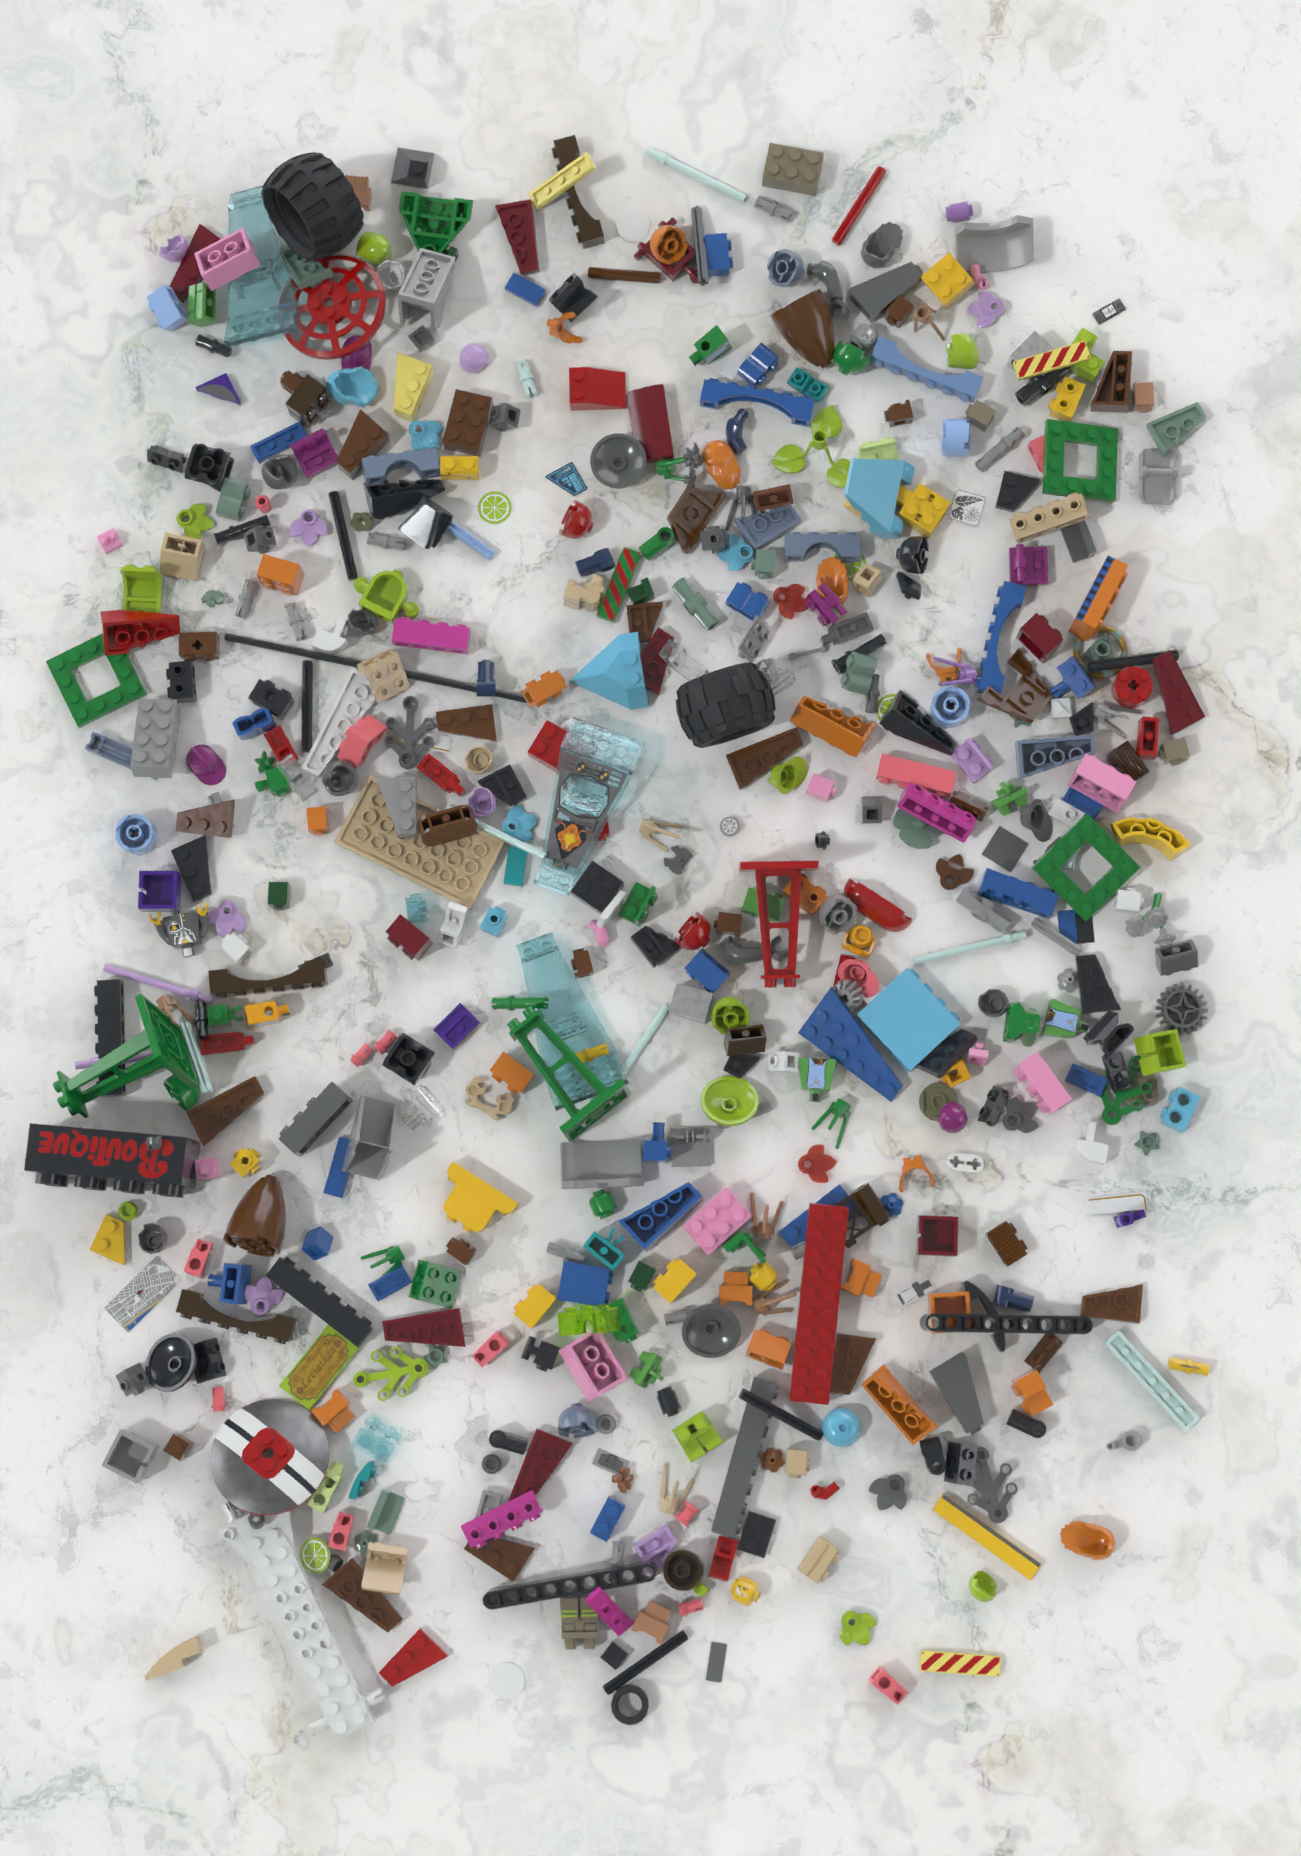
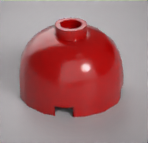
[559,500,594,539]
[674,912,711,951]

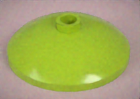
[700,1076,759,1126]

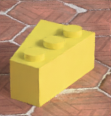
[394,352,434,422]

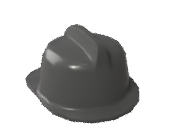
[1019,799,1053,842]

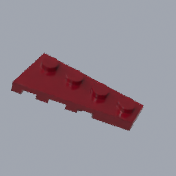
[169,224,220,303]
[382,1308,466,1347]
[508,1428,573,1501]

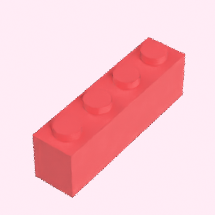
[876,754,957,798]

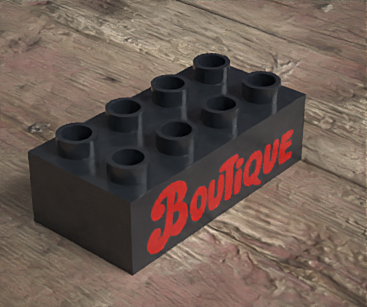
[24,1123,201,1198]

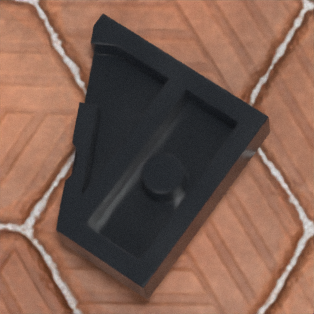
[995,471,1040,512]
[478,764,528,807]
[630,926,681,968]

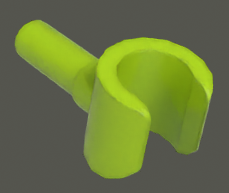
[693,1583,709,1596]

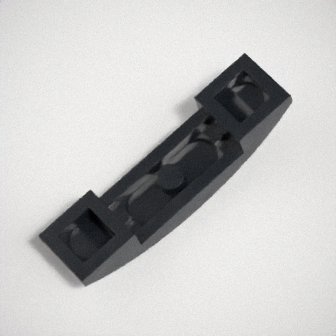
[962,1281,1005,1353]

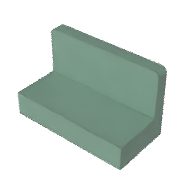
[367,1489,405,1535]

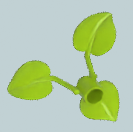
[771,405,851,488]

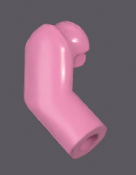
[970,264,989,290]
[588,919,609,947]

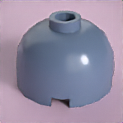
[767,249,805,287]
[558,1403,598,1438]

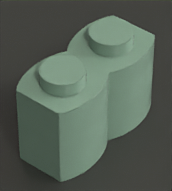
[216,477,251,521]
[841,651,878,695]

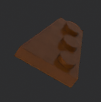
[436,704,497,742]
[1080,1284,1143,1324]

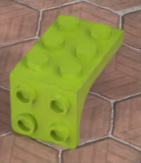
[119,564,164,613]

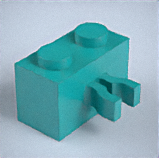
[583,1228,625,1271]

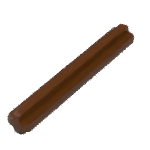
[588,267,661,284]

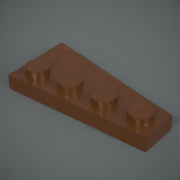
[726,727,803,791]
[186,1076,265,1147]
[322,1558,404,1633]

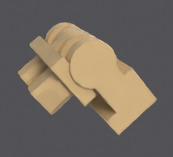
[564,575,604,612]

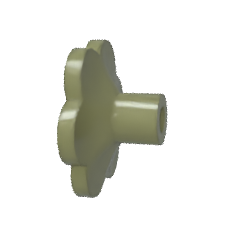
[350,512,374,532]

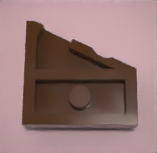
[626,602,663,643]

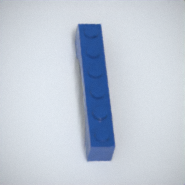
[700,378,814,427]
[975,581,1027,695]

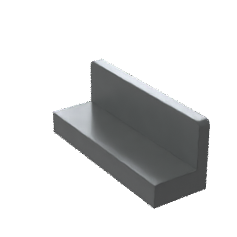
[1060,521,1097,563]

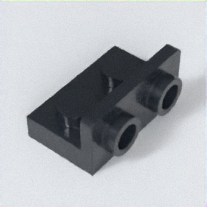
[194,1338,226,1384]
[944,1442,978,1486]

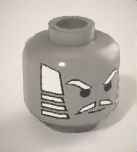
[850,324,878,352]

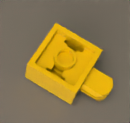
[896,482,951,539]

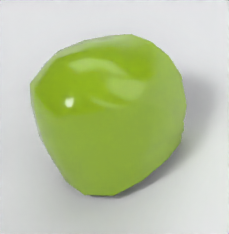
[356,231,392,266]
[946,333,980,369]

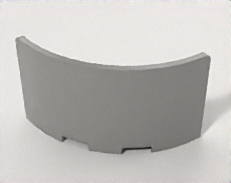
[955,215,1034,273]
[560,1139,644,1189]

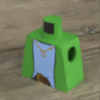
[1041,999,1089,1039]
[799,1058,836,1102]

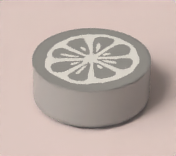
[720,817,739,837]

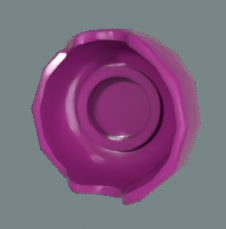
[938,1102,968,1133]

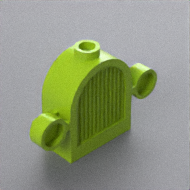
[354,569,419,625]

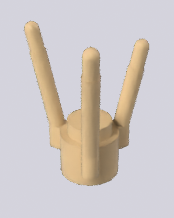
[639,818,683,852]
[659,1463,695,1515]

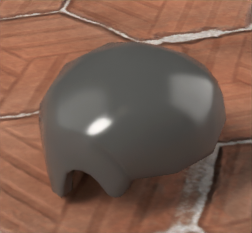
[348,608,377,636]
[978,989,1009,1018]
[138,1223,167,1254]

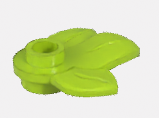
[176,503,214,539]
[840,1611,877,1646]

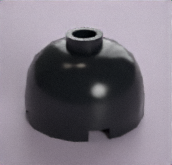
[896,536,929,574]

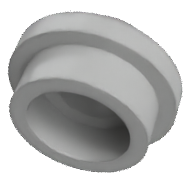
[597,1414,616,1434]

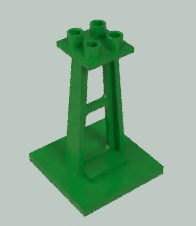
[53,993,199,1118]
[507,1006,631,1142]

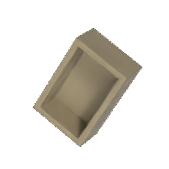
[762,143,824,196]

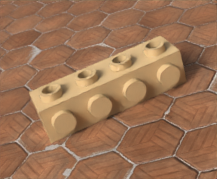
[1009,493,1091,543]

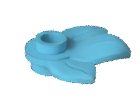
[408,420,443,451]
[717,534,755,571]
[501,805,538,842]

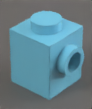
[480,906,508,938]

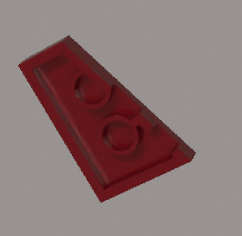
[640,627,674,696]

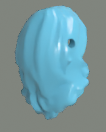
[325,367,379,408]

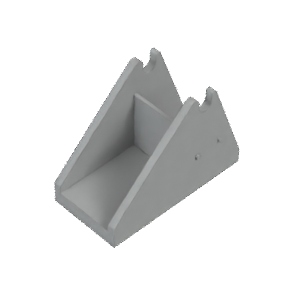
[398,248,456,334]
[341,1095,399,1180]

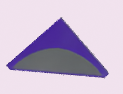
[195,373,242,406]

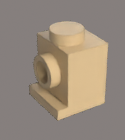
[852,563,882,598]

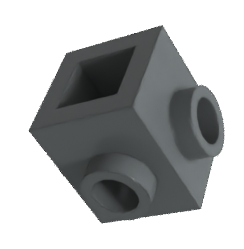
[489,403,521,432]
[244,525,276,554]
[700,526,730,554]
[116,1363,150,1397]

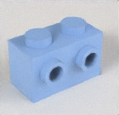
[146,285,188,331]

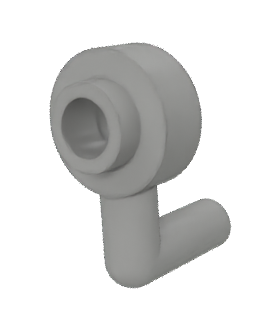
[1106,1431,1143,1451]

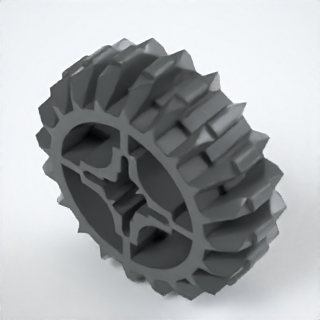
[1155,983,1208,1036]

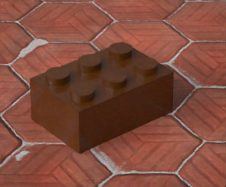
[442,389,494,457]

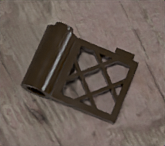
[836,1182,890,1249]

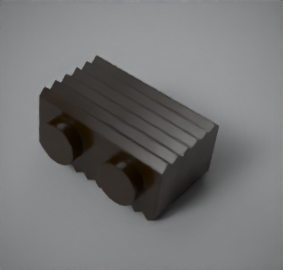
[1107,740,1150,782]
[724,1024,767,1056]

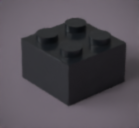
[570,860,624,915]

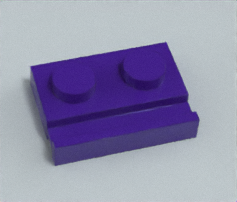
[433,1003,480,1050]

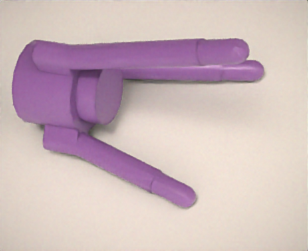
[933,657,977,686]

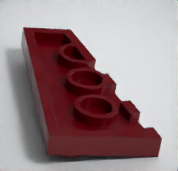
[495,199,540,275]
[1152,650,1205,735]

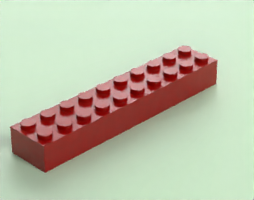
[789,1202,849,1405]

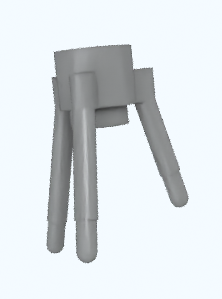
[1094,702,1142,739]

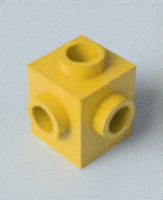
[229,1147,262,1178]

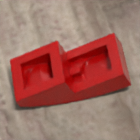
[263,725,299,767]
[708,1536,738,1582]

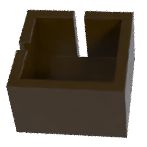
[285,374,330,428]

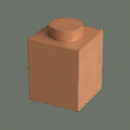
[1131,382,1154,413]

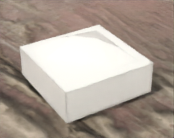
[1050,698,1072,719]

